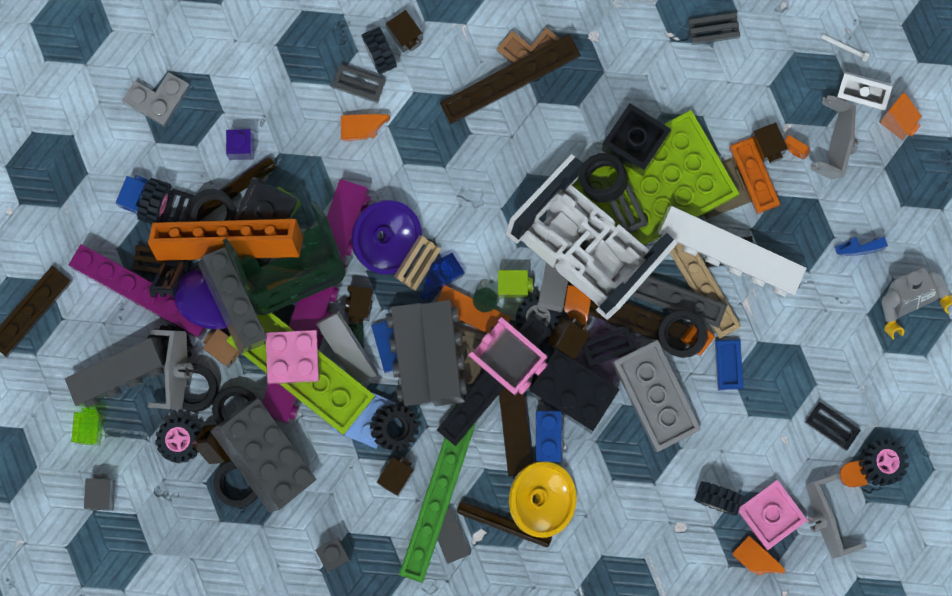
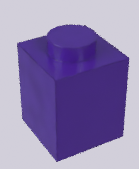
[226,129,254,160]

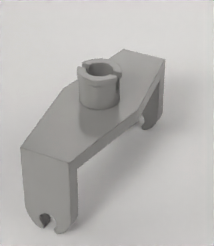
[810,96,859,180]
[147,329,193,409]
[806,473,867,559]

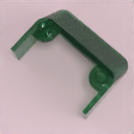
[222,201,345,315]

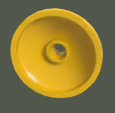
[509,462,577,538]

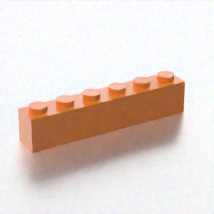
[148,219,303,261]

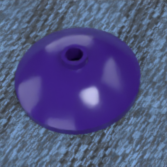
[351,200,422,274]
[174,268,247,329]

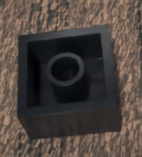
[602,103,672,176]

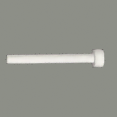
[821,34,870,62]

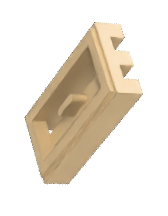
[394,235,441,291]

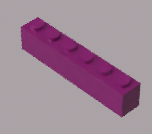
[68,244,208,340]

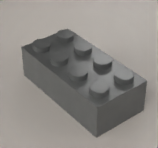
[210,398,317,512]

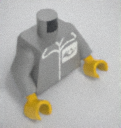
[882,267,952,340]

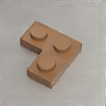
[496,28,560,64]

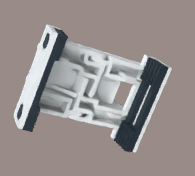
[506,154,678,320]

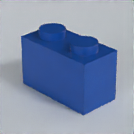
[535,411,561,464]

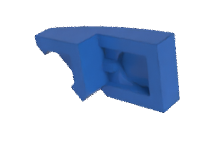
[834,237,888,256]

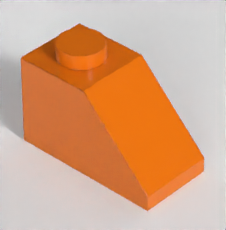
[879,93,922,140]

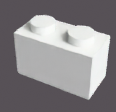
[837,72,893,110]

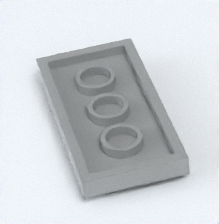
[612,340,701,452]

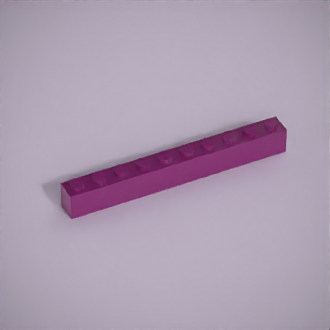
[262,179,372,424]

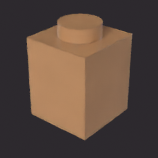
[203,329,240,368]

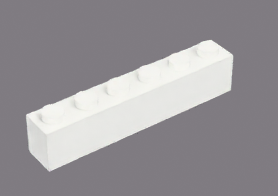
[656,206,807,298]

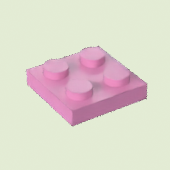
[266,330,319,384]
[738,480,808,551]

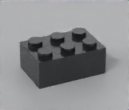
[529,349,620,434]

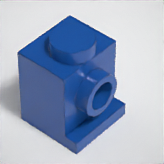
[116,175,148,214]

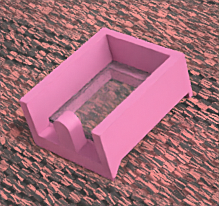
[468,317,548,396]

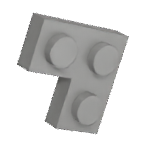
[122,72,190,127]

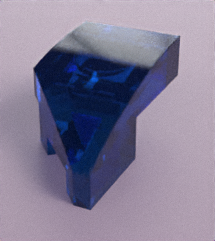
[421,253,465,299]

